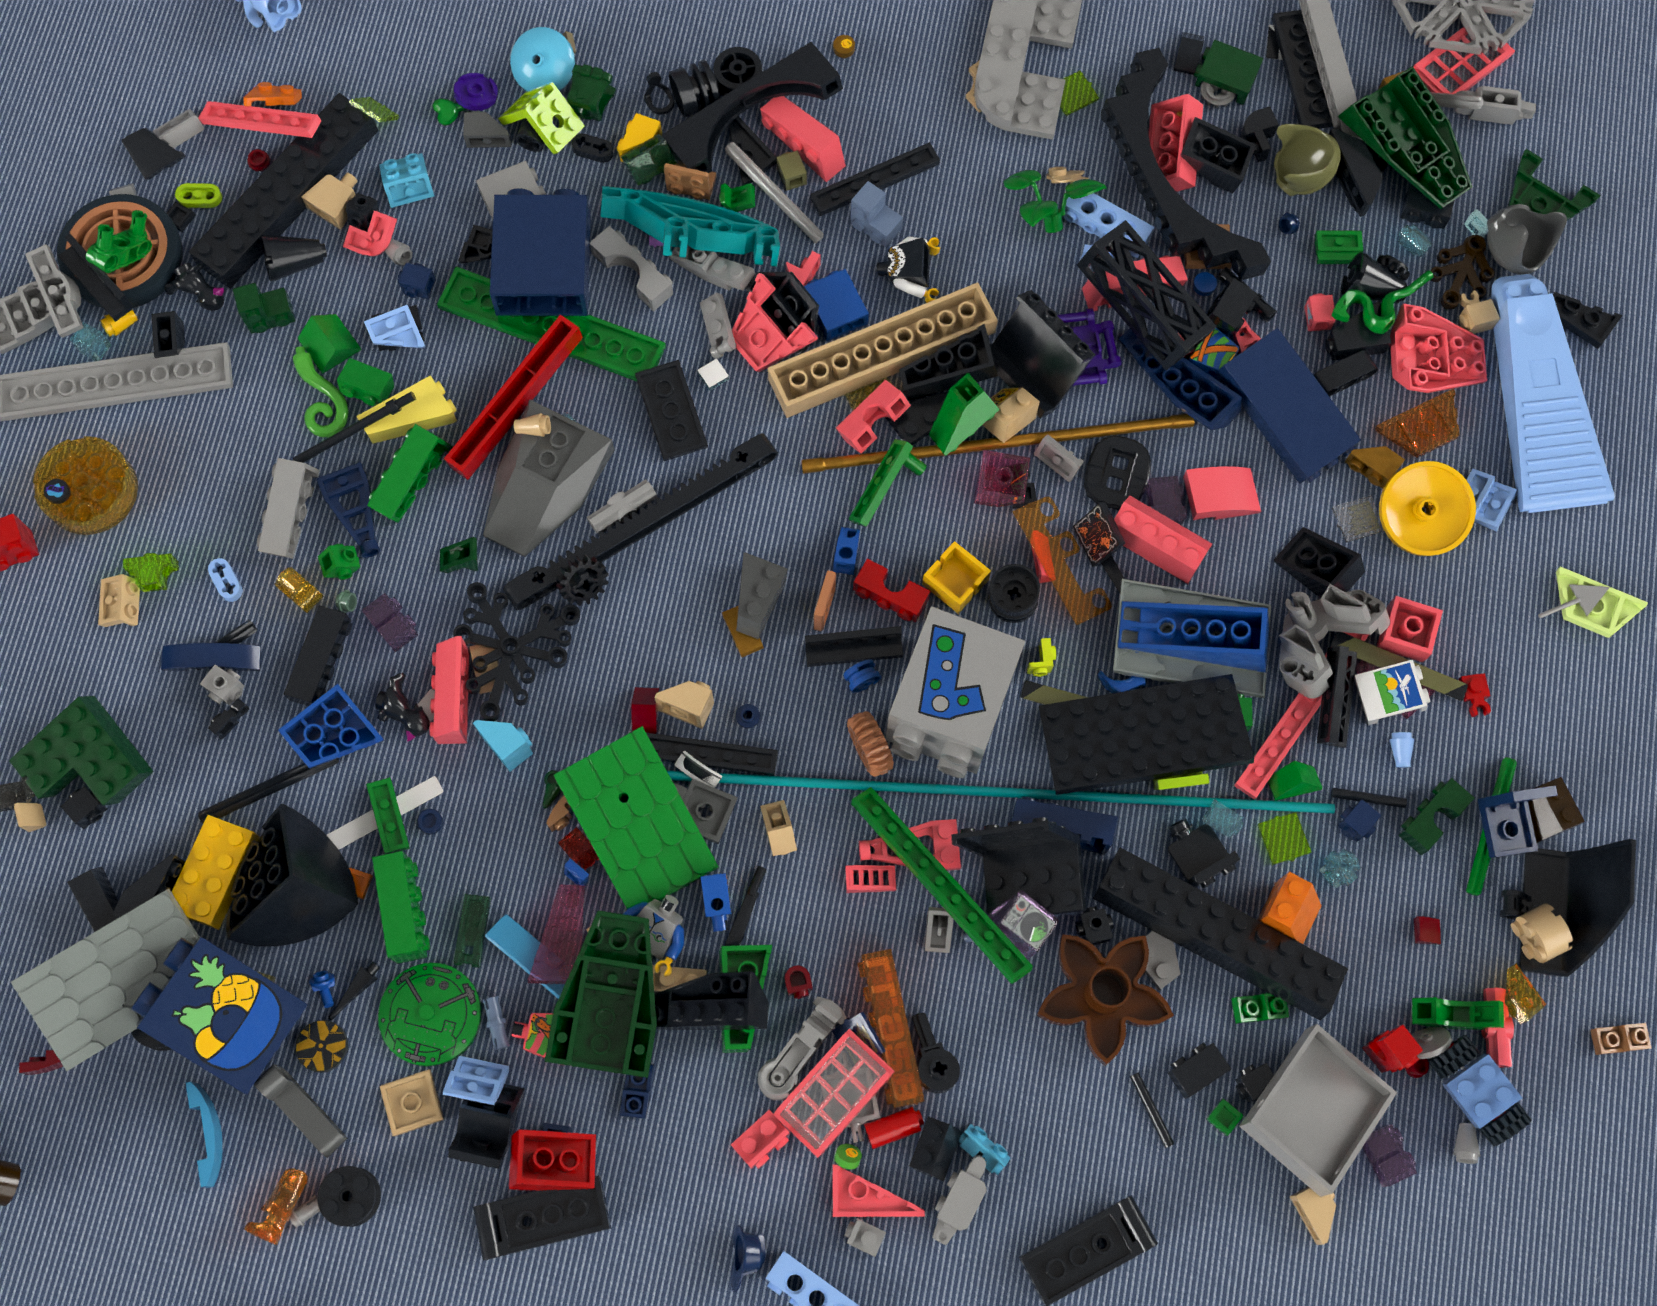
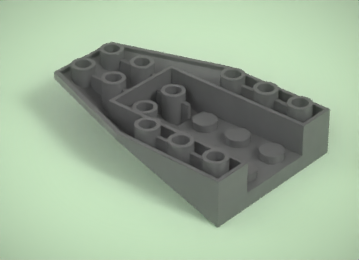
[483,400,615,557]

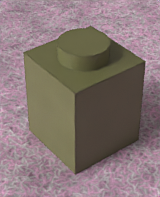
[777,150,807,191]

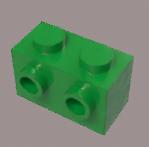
[337,358,394,406]

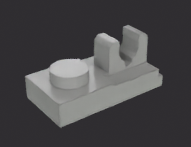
[1034,434,1084,483]

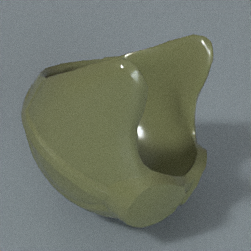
[1274,124,1340,197]

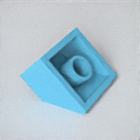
[473,720,533,772]

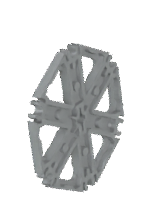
[1391,0,1534,55]

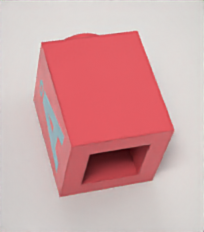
[1304,293,1336,331]

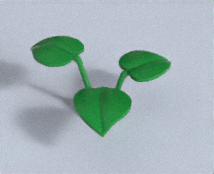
[1003,170,1107,233]

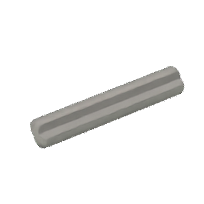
[1430,92,1484,110]

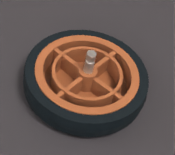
[57,194,183,308]

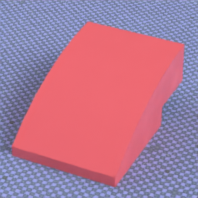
[1183,466,1261,520]

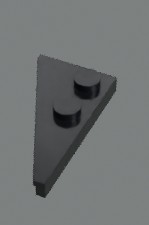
[728,116,777,185]

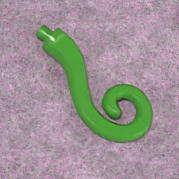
[293,346,348,438]

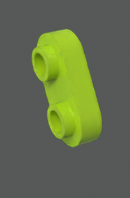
[175,183,223,208]

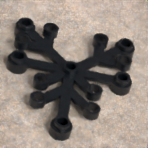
[453,582,580,721]

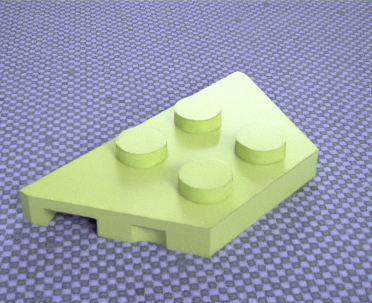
[1556,567,1648,638]

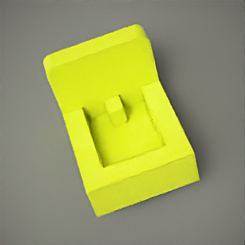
[1027,638,1056,677]

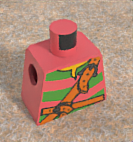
[512,1013,561,1065]

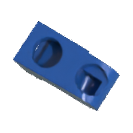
[833,527,860,575]

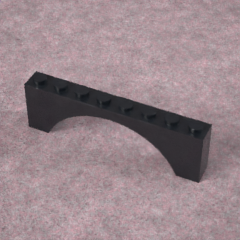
[662,42,843,173]

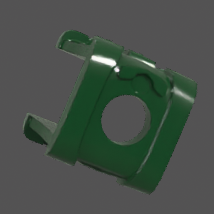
[567,64,616,122]

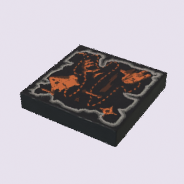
[1073,502,1125,567]

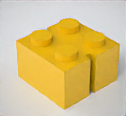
[922,541,991,614]

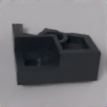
[121,128,186,179]

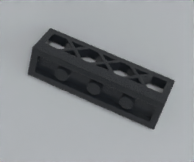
[58,233,134,322]
[805,626,903,667]
[1317,646,1357,748]

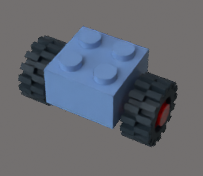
[1428,1035,1532,1147]

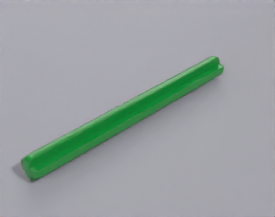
[1466,757,1517,896]

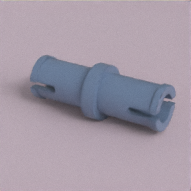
[482,996,510,1050]

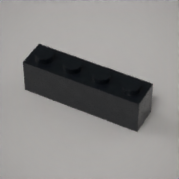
[284,605,352,706]

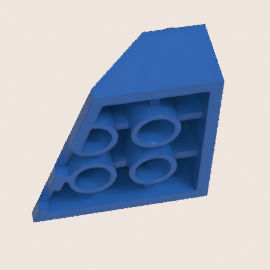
[278,684,385,769]

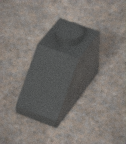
[463,111,511,148]

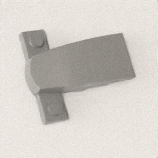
[0,244,84,354]

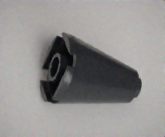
[261,235,327,281]
[1340,252,1407,304]

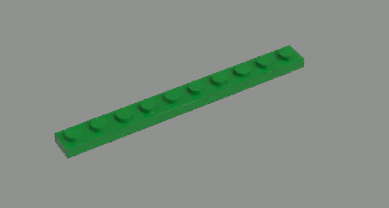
[851,787,1033,984]

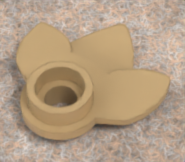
[1046,167,1089,184]

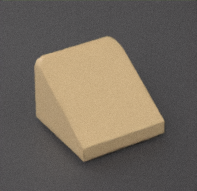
[14,803,46,832]

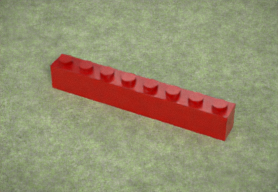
[444,314,583,480]

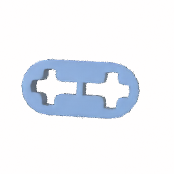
[208,558,243,602]

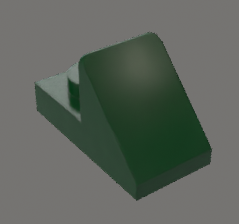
[440,537,478,573]

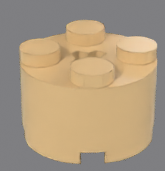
[1511,904,1573,963]

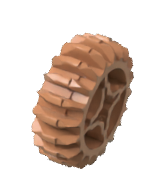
[847,711,894,777]

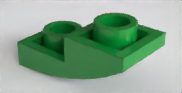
[1231,993,1289,1024]

